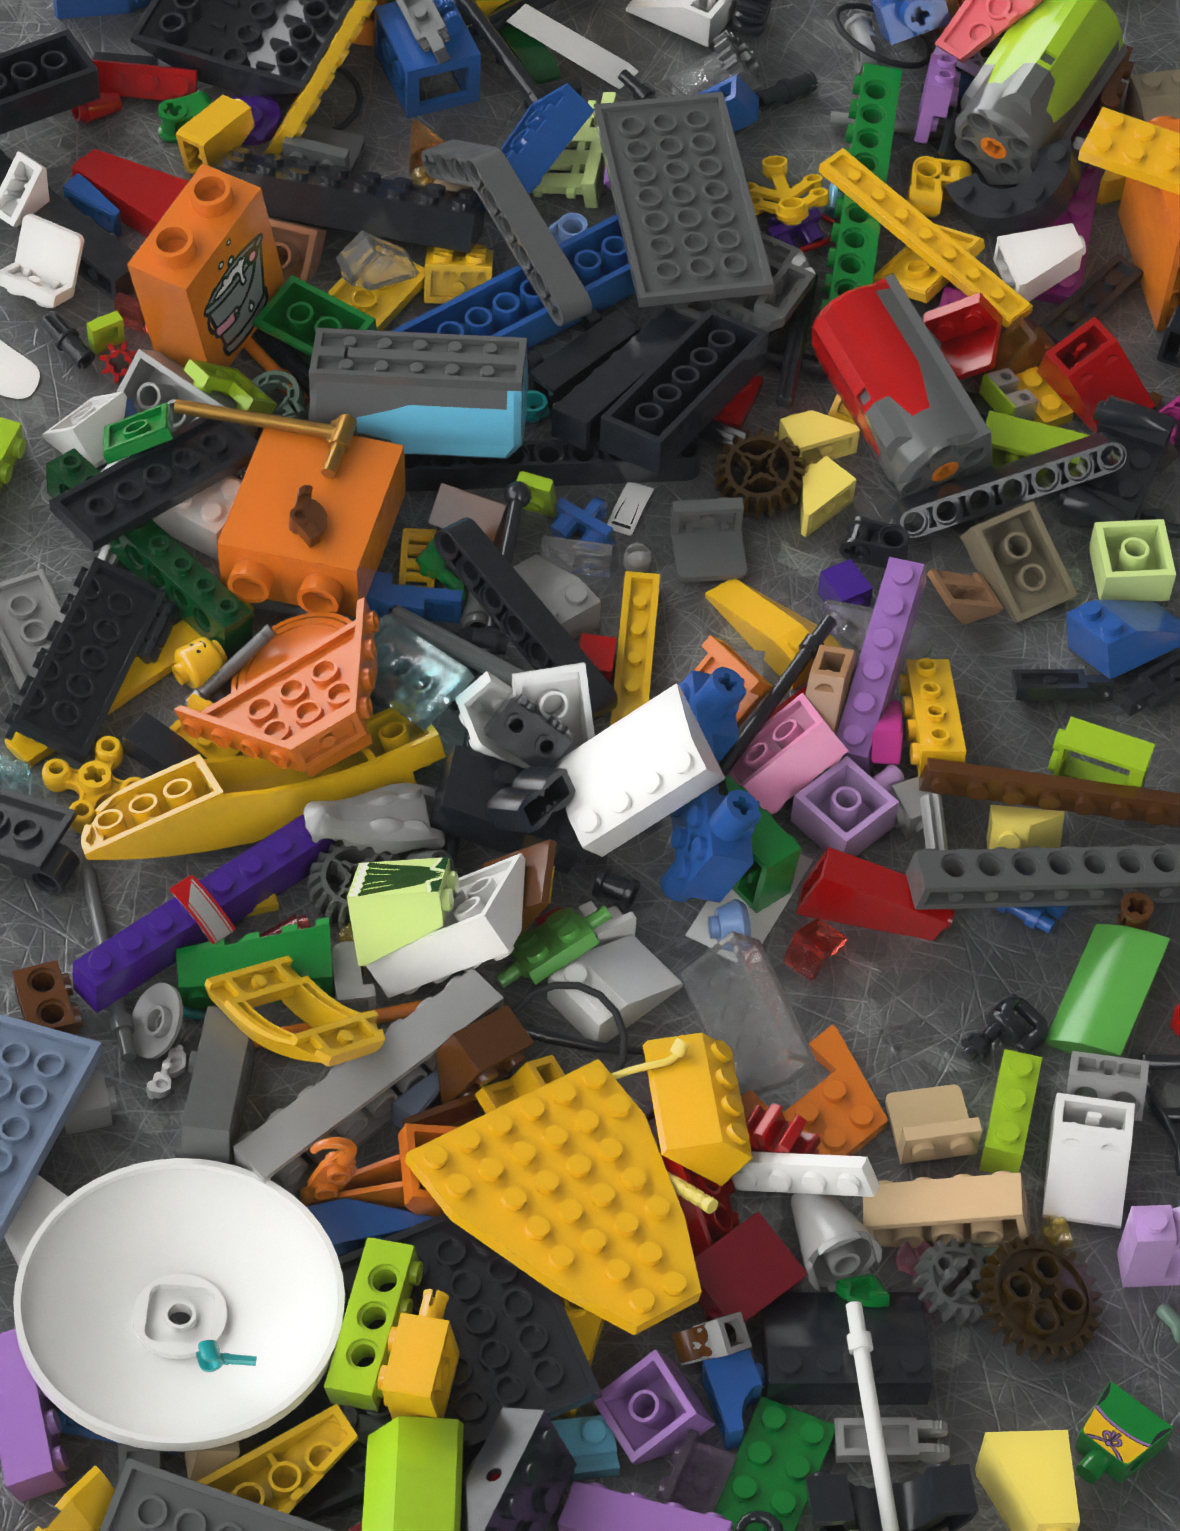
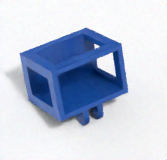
[375,0,481,119]

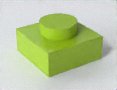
[86,310,125,354]

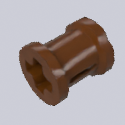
[1116,892,1154,931]

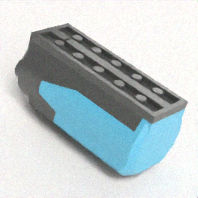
[309,328,528,459]

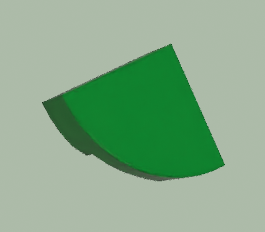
[836,1273,890,1308]

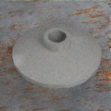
[132,983,183,1059]

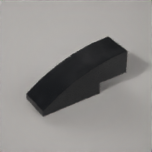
[122,712,207,774]

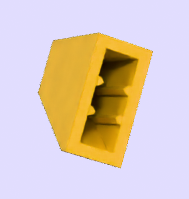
[176,95,255,175]

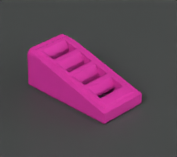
[871,700,903,764]

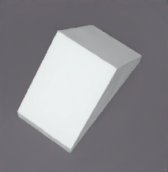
[0,151,49,227]

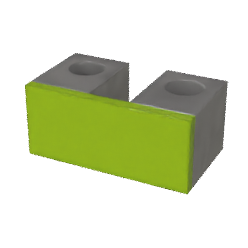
[979,368,1039,420]

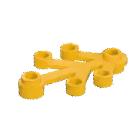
[747,155,829,225]

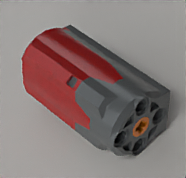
[811,273,993,497]

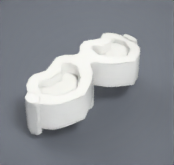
[146,1044,186,1099]

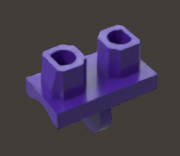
[766,207,824,248]

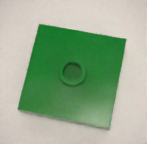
[103,402,174,464]

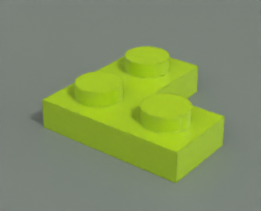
[183,359,277,415]

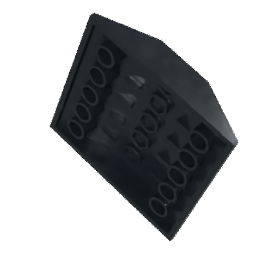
[129,0,356,96]

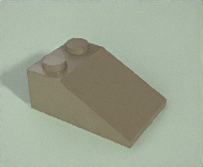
[1124,69,1180,122]
[960,501,1078,624]

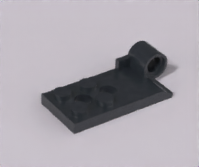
[0,788,80,895]

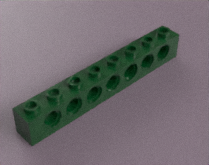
[46,448,253,656]

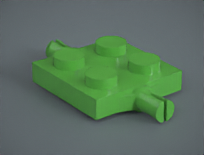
[495,905,612,989]

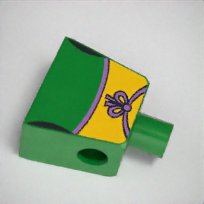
[1075,1381,1174,1484]

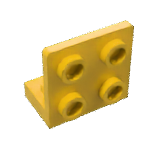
[424,244,494,304]

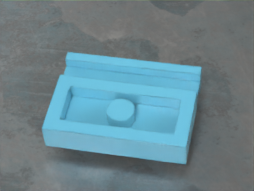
[551,1415,620,1481]

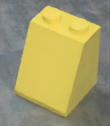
[975,1430,1080,1531]

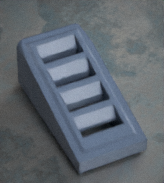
[391,1068,443,1129]

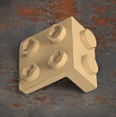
[885,1084,982,1164]

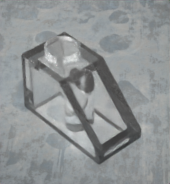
[336,231,419,291]

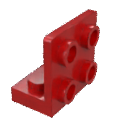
[923,292,1003,380]

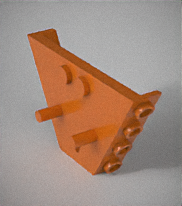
[174,596,379,772]

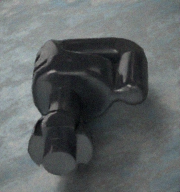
[961,994,1049,1062]

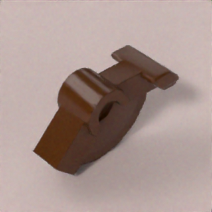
[289,485,327,548]

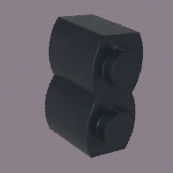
[487,766,576,833]

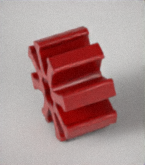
[746,1104,821,1155]

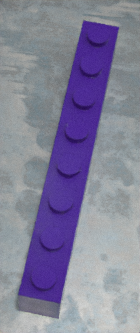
[72,814,335,1013]

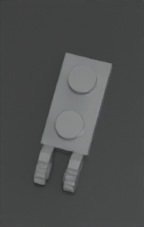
[834,1417,951,1463]

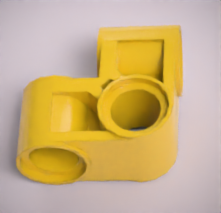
[906,156,972,218]

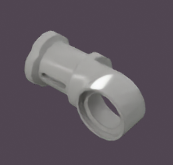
[845,13,881,73]

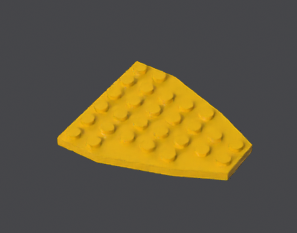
[405,1059,702,1336]

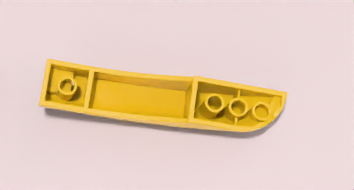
[81,698,446,860]

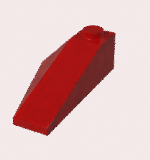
[659,1151,739,1258]

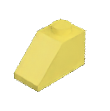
[778,410,860,468]
[799,456,857,538]
[986,805,1065,849]

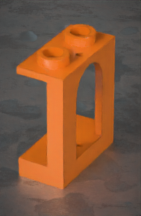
[694,635,773,728]

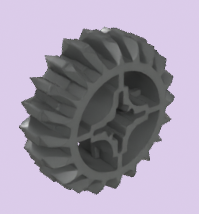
[307,842,401,932]

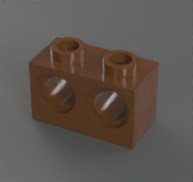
[12,960,83,1036]

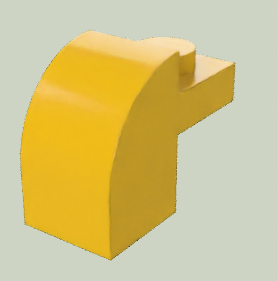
[475,1055,565,1114]

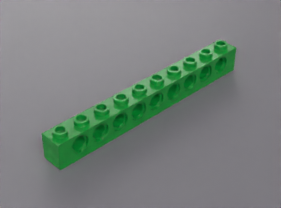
[819,63,902,313]

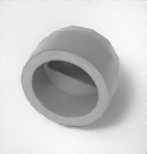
[623,543,652,573]

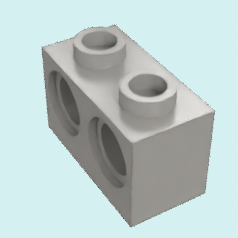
[1066,1051,1150,1121]

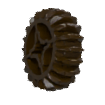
[713,428,807,520]

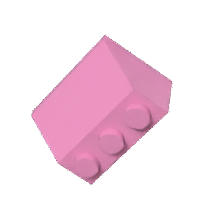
[728,693,849,815]

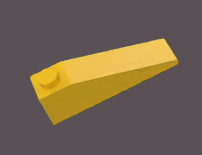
[197,1404,358,1514]

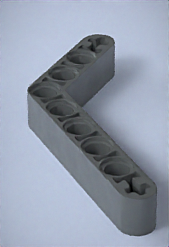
[421,139,592,326]

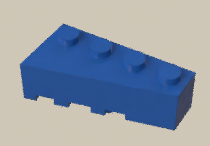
[473,83,594,195]

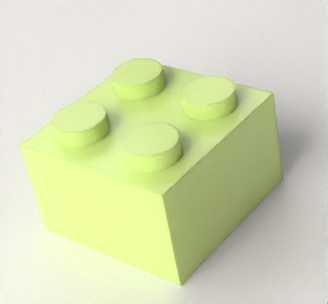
[1089,519,1176,601]

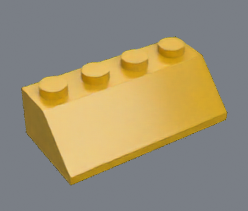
[643,1033,753,1186]

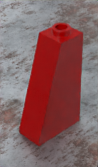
[72,148,189,238]
[796,847,955,941]

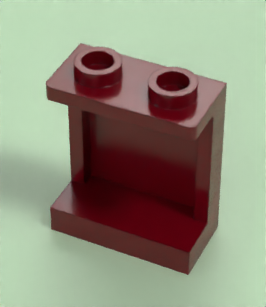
[694,1211,808,1338]

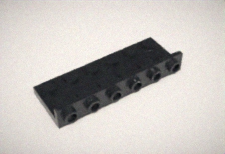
[4,557,166,764]

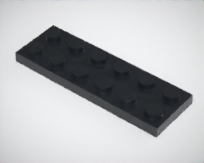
[49,417,258,552]

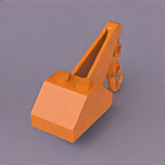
[300,1123,458,1217]

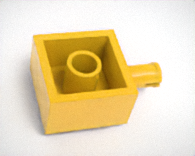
[378,1289,460,1420]

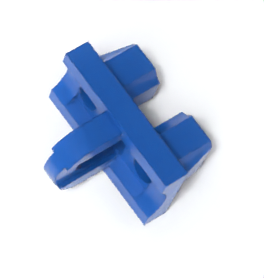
[550,497,616,559]

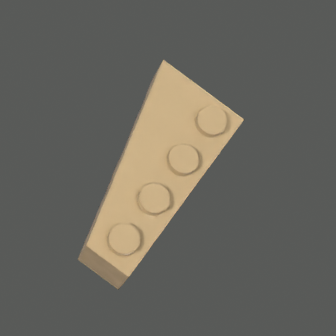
[863,1171,1031,1248]

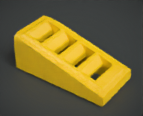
[399,528,437,588]

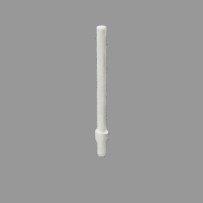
[846,1301,899,1531]

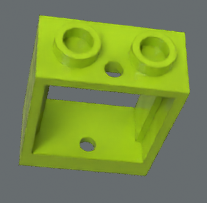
[1047,716,1155,788]

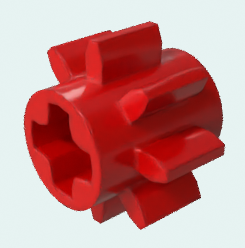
[99,340,138,383]

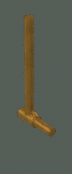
[174,399,357,478]

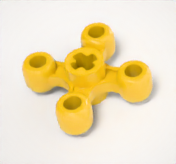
[42,736,142,834]

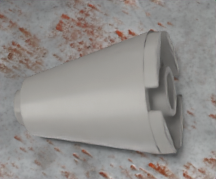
[790,1193,882,1292]

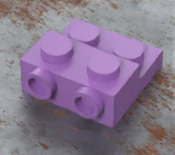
[914,54,961,144]

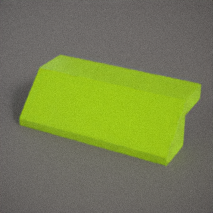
[362,1416,464,1531]

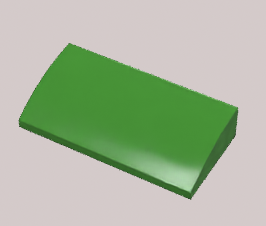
[1044,924,1170,1057]

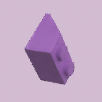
[594,1349,715,1465]

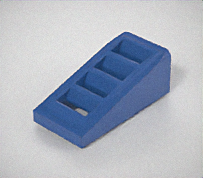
[63,173,122,238]

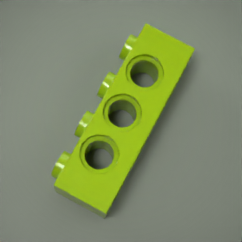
[324,1237,423,1412]

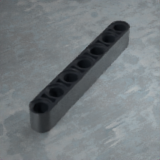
[891,432,1127,538]
[434,517,618,721]

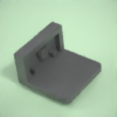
[282,123,365,172]
[670,497,747,582]

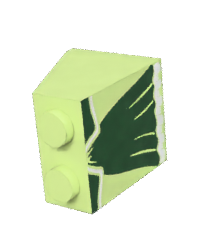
[347,857,459,966]

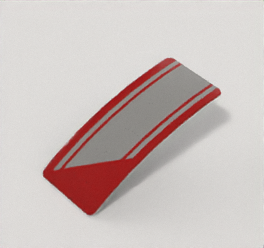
[169,875,235,944]

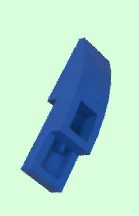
[366,571,463,624]

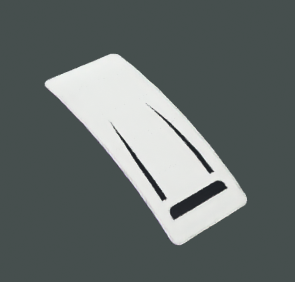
[607,482,654,536]

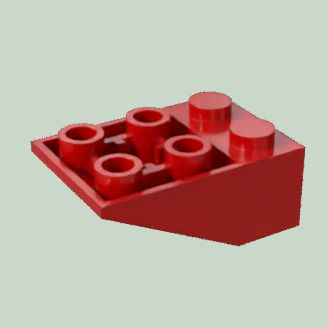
[1037,316,1155,434]

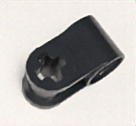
[839,516,909,569]

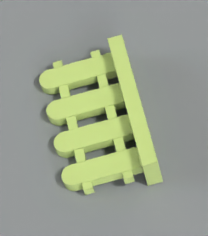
[530,92,618,208]

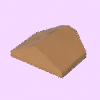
[927,568,1003,625]

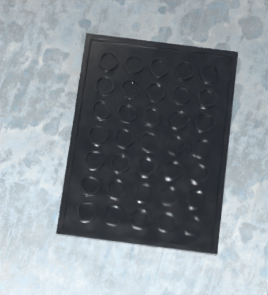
[258,1213,602,1522]

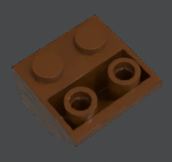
[436,1005,535,1104]

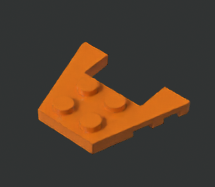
[741,1024,888,1156]

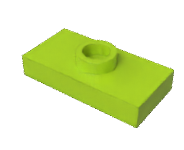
[516,471,557,518]

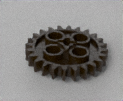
[976,1234,1103,1364]

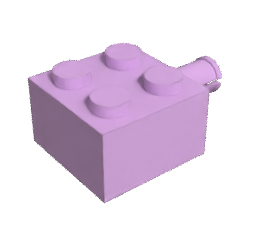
[790,756,905,856]

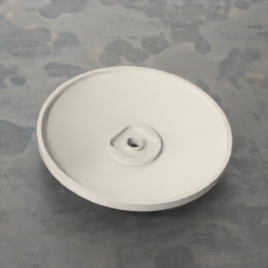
[13,1158,345,1451]

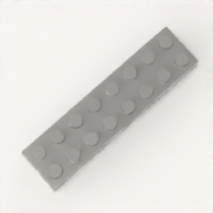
[233,968,504,1196]

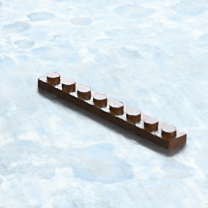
[919,758,1180,827]

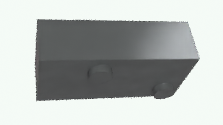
[175,1006,254,1165]

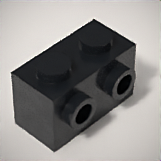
[483,692,572,767]

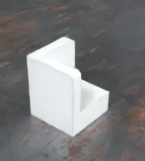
[578,901,637,949]

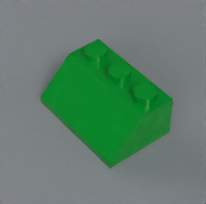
[252,275,377,357]

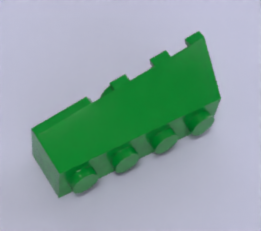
[176,917,333,1009]

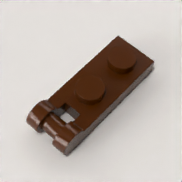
[1094,45,1135,122]

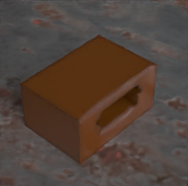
[1150,391,1163,410]

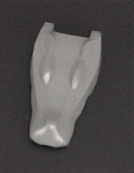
[303,783,445,854]

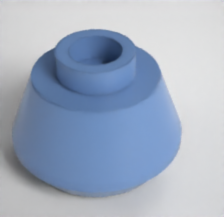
[708,899,751,951]

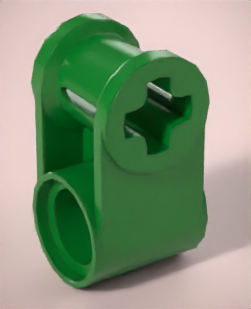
[158,91,213,143]

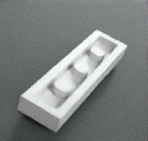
[731,1152,880,1197]

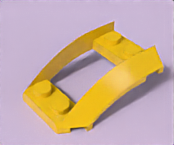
[204,955,386,1067]

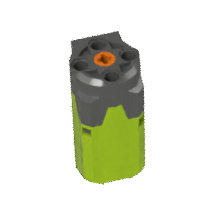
[954,0,1128,185]

